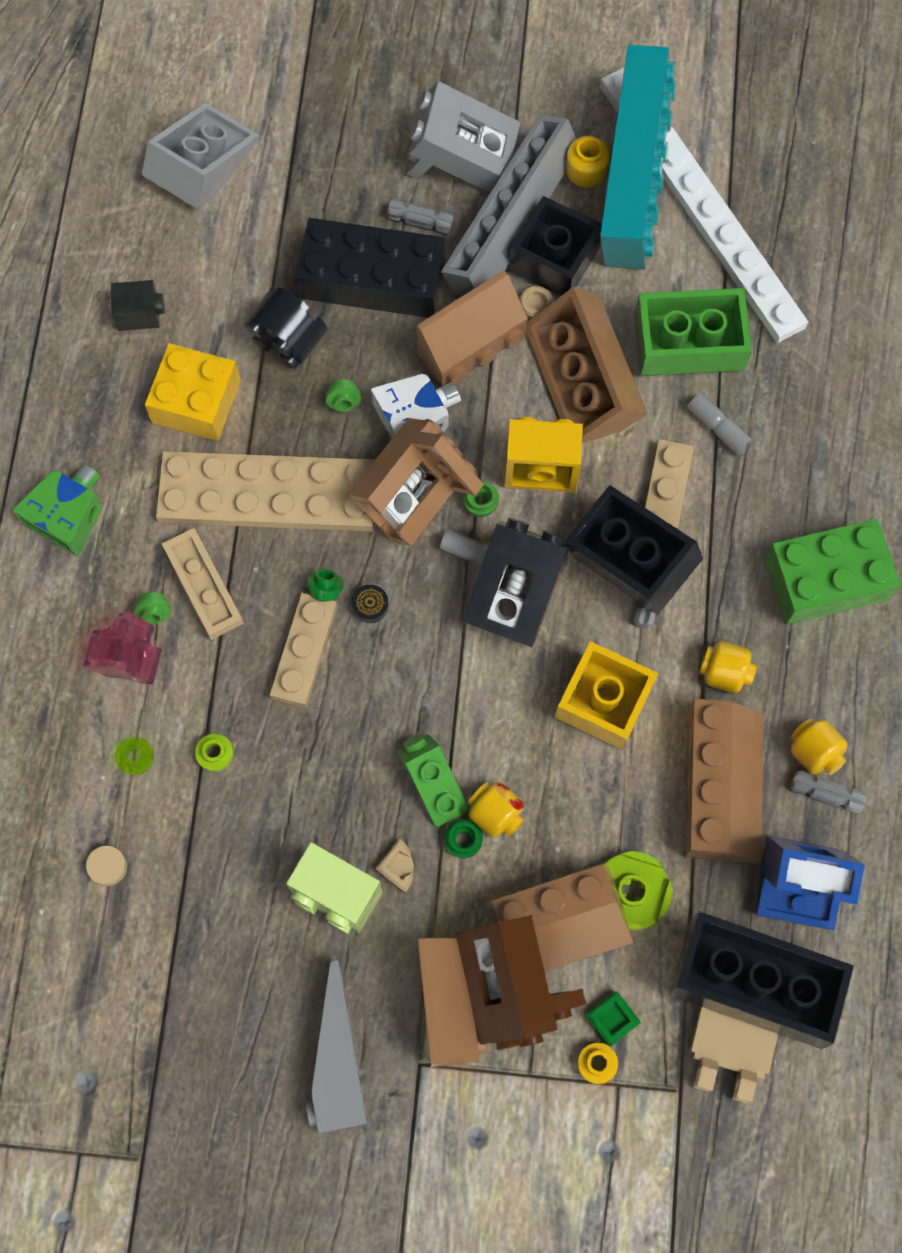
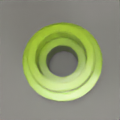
[195,734,234,772]

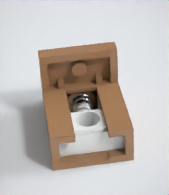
[348,418,484,546]

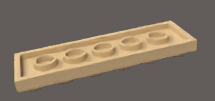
[156,451,375,532]

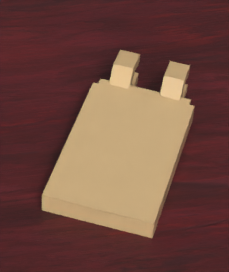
[689,1006,778,1104]

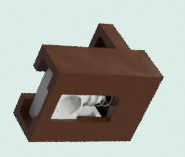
[455,915,587,1050]

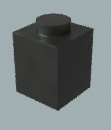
[111,280,165,331]

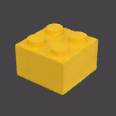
[145,343,241,442]
[504,417,583,493]
[555,641,659,750]

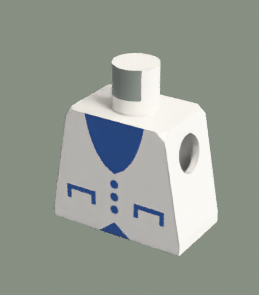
[371,374,461,439]

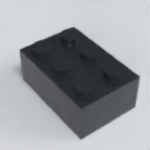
[564,485,703,616]

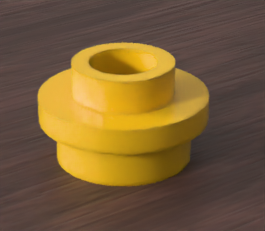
[578,1043,618,1084]

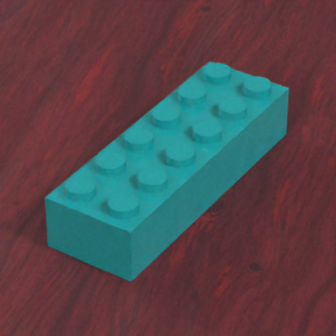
[600,45,676,269]

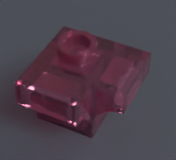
[83,612,162,685]

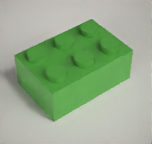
[634,288,752,376]
[764,519,901,625]

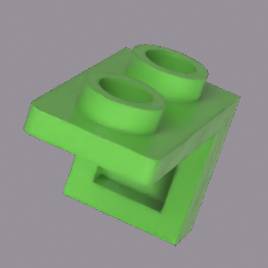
[395,734,469,827]

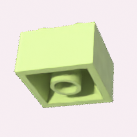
[286,842,383,934]

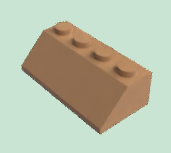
[526,287,648,443]
[684,699,763,863]

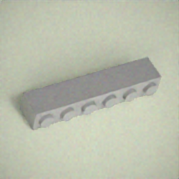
[441,115,576,299]

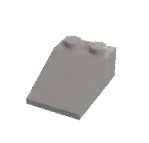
[142,102,260,209]

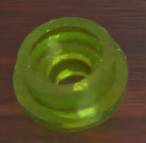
[115,737,154,776]

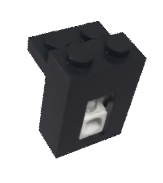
[462,518,570,647]

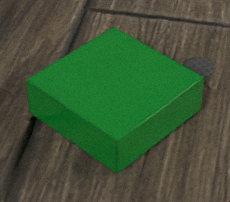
[585,991,641,1047]

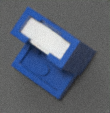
[755,835,865,931]

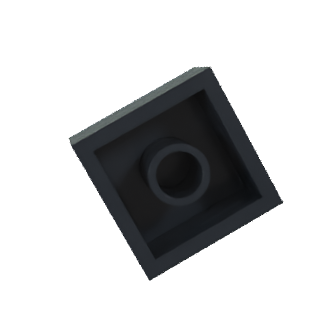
[509,196,602,296]

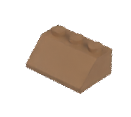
[417,270,528,387]
[492,863,635,972]
[418,938,486,1068]

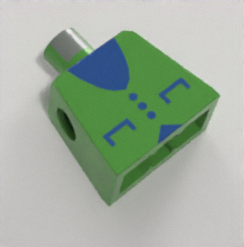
[13,464,102,557]

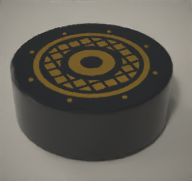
[352,585,389,623]

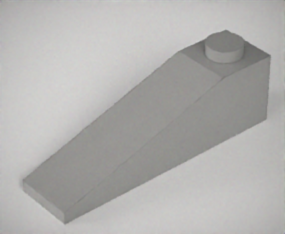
[306,960,369,1134]

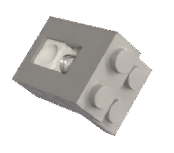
[407,81,521,193]

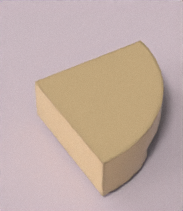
[376,839,414,894]

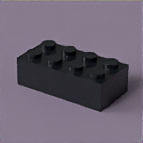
[295,217,445,318]
[669,911,854,1049]

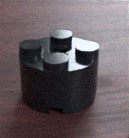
[244,286,328,370]

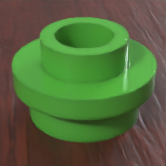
[326,379,361,412]
[463,481,499,517]
[134,592,171,625]

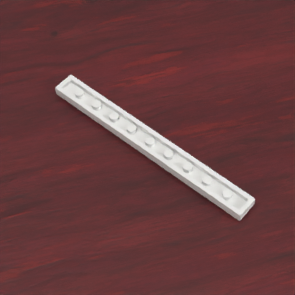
[600,68,808,343]

